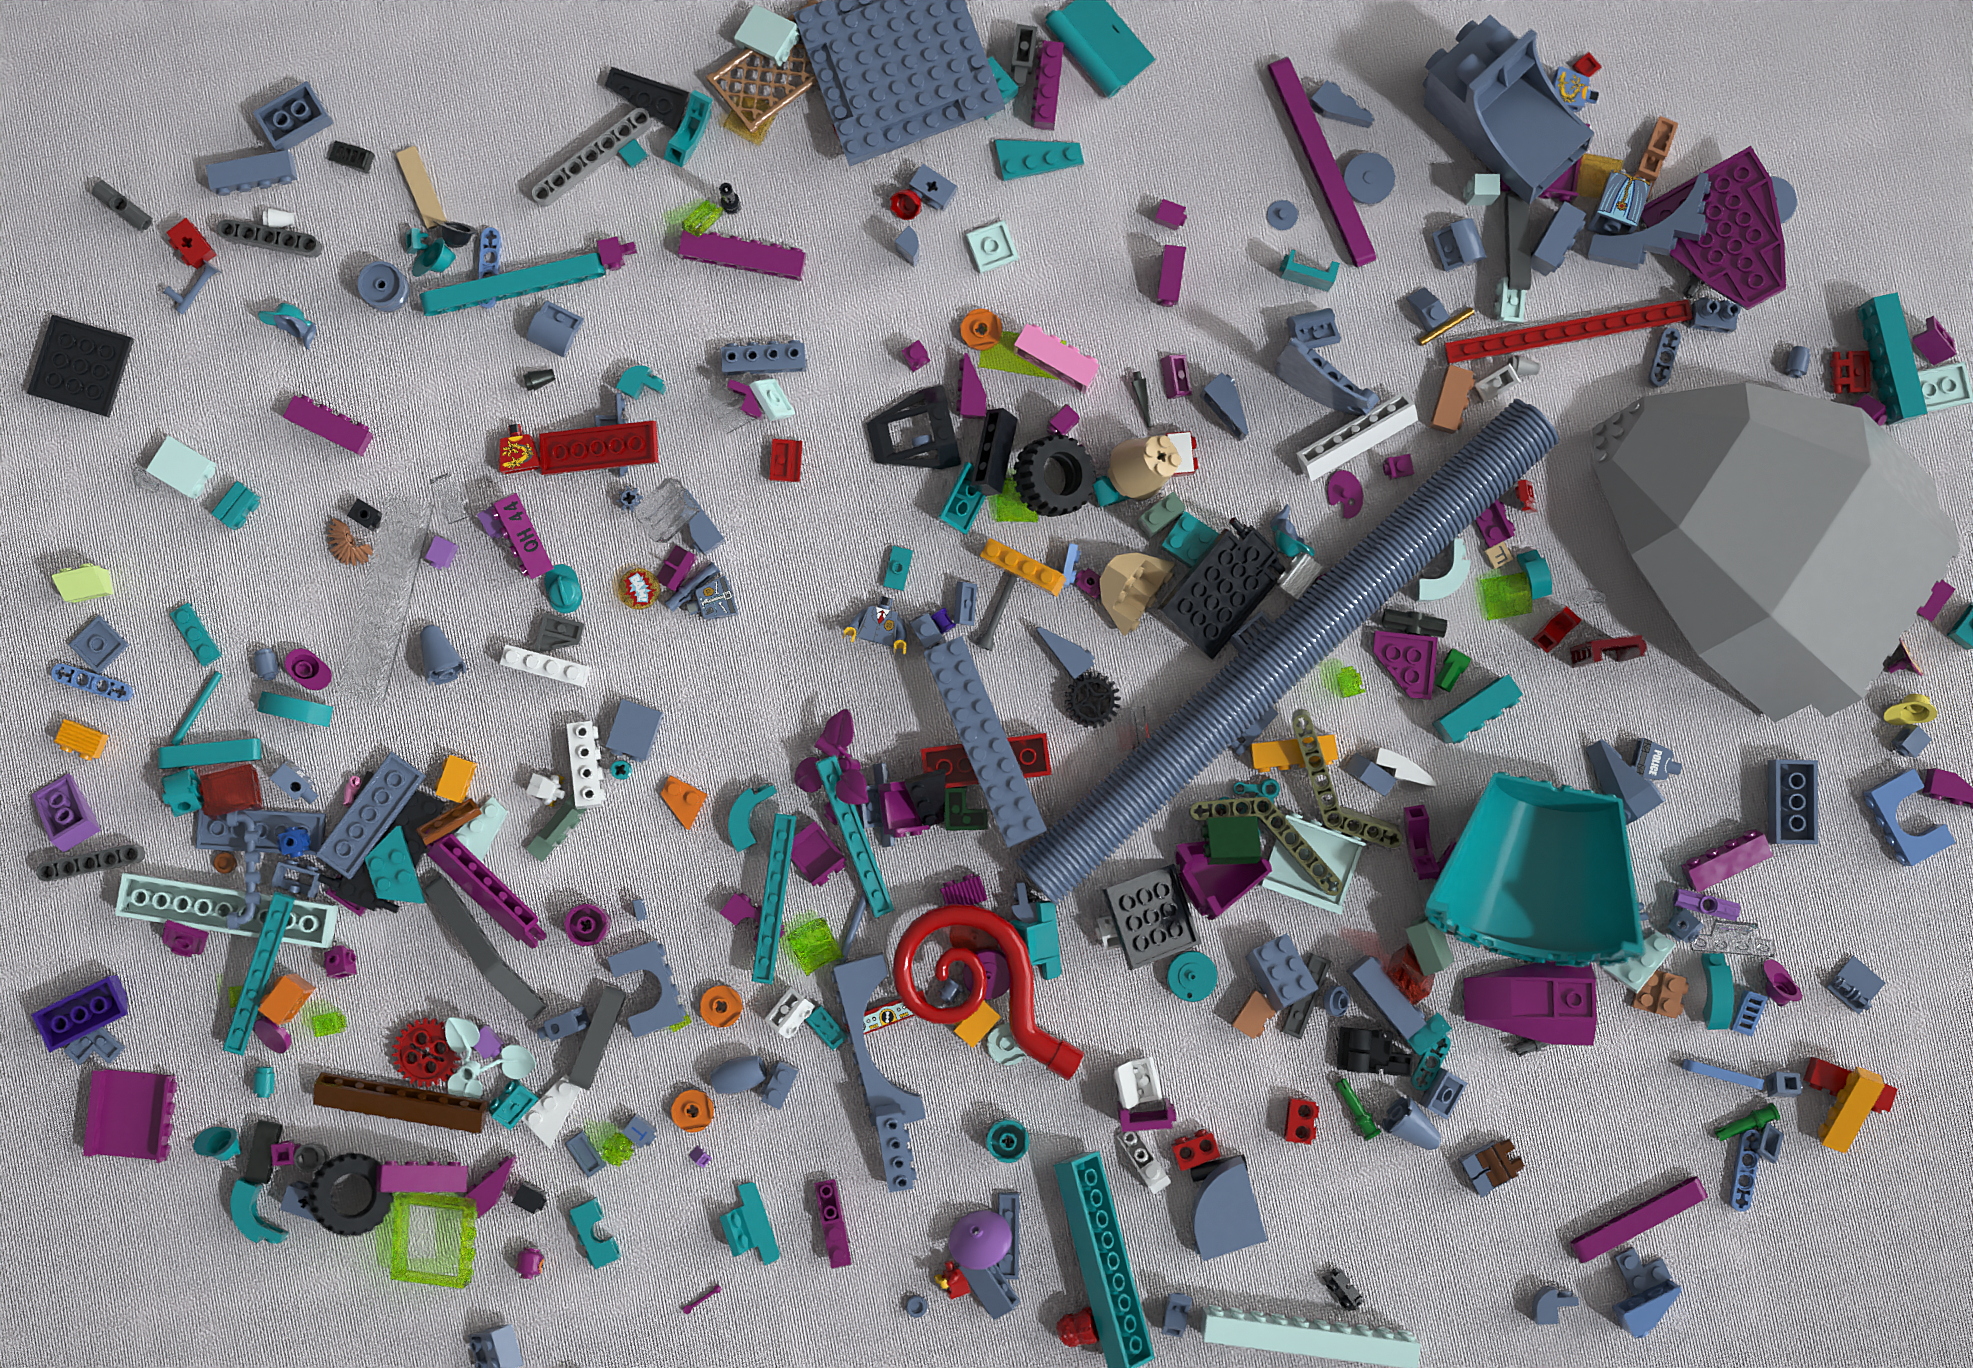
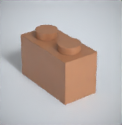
[1231,989,1276,1039]

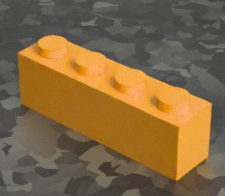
[980,538,1066,597]
[1249,734,1338,773]
[1818,1066,1885,1154]

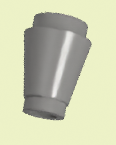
[1507,355,1540,376]

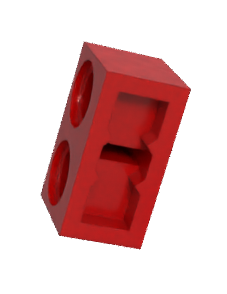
[1283,1097,1319,1145]
[1171,1128,1221,1171]

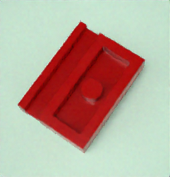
[769,439,803,483]
[1515,479,1537,514]

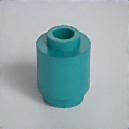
[252,1066,275,1098]

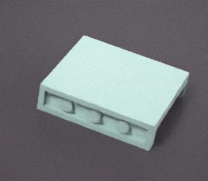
[1259,812,1366,915]

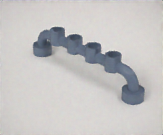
[227,809,261,930]

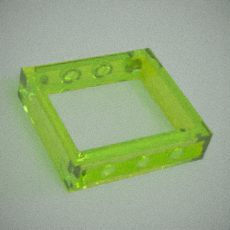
[390,1192,478,1289]

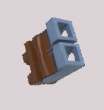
[1458,1138,1525,1198]

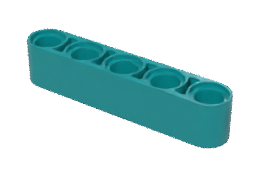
[157,738,262,769]

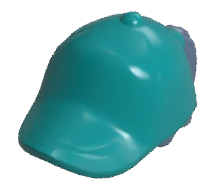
[258,303,317,350]
[1270,504,1315,557]

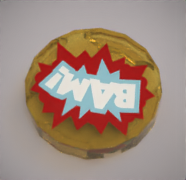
[618,568,661,610]

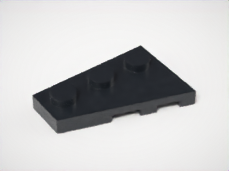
[905,768,946,826]

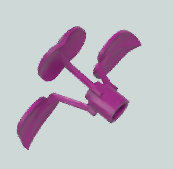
[794,709,869,805]

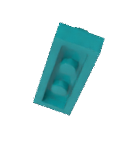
[170,603,223,667]

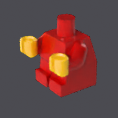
[934,1260,971,1300]

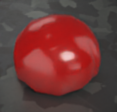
[889,189,921,221]

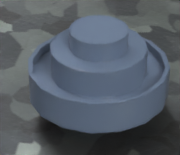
[1323,985,1349,1017]

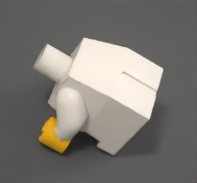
[526,773,565,807]

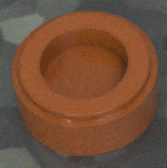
[213,852,237,874]

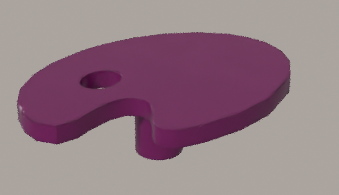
[1327,470,1363,519]

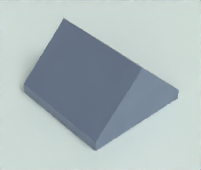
[1419,1067,1468,1120]

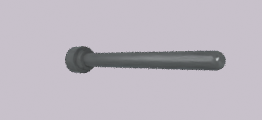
[976,574,1017,651]

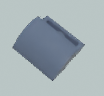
[1432,218,1487,272]
[527,300,584,358]
[1286,308,1341,349]

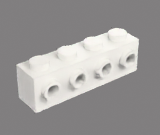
[567,721,606,809]

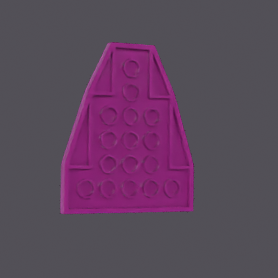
[1640,146,1786,310]

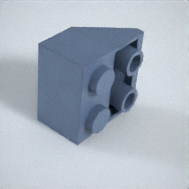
[468,1324,524,1368]

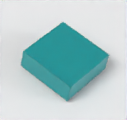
[619,138,648,168]

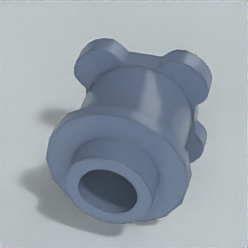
[938,977,965,1004]

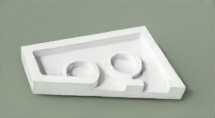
[521,1073,582,1149]

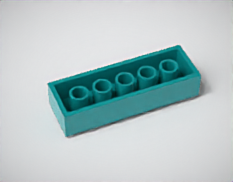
[1858,292,1928,426]

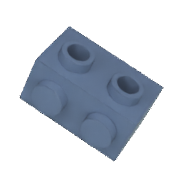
[760,1060,800,1110]

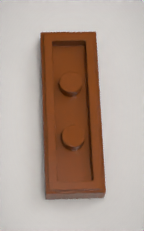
[415,798,482,845]

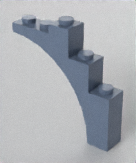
[1588,172,1711,270]

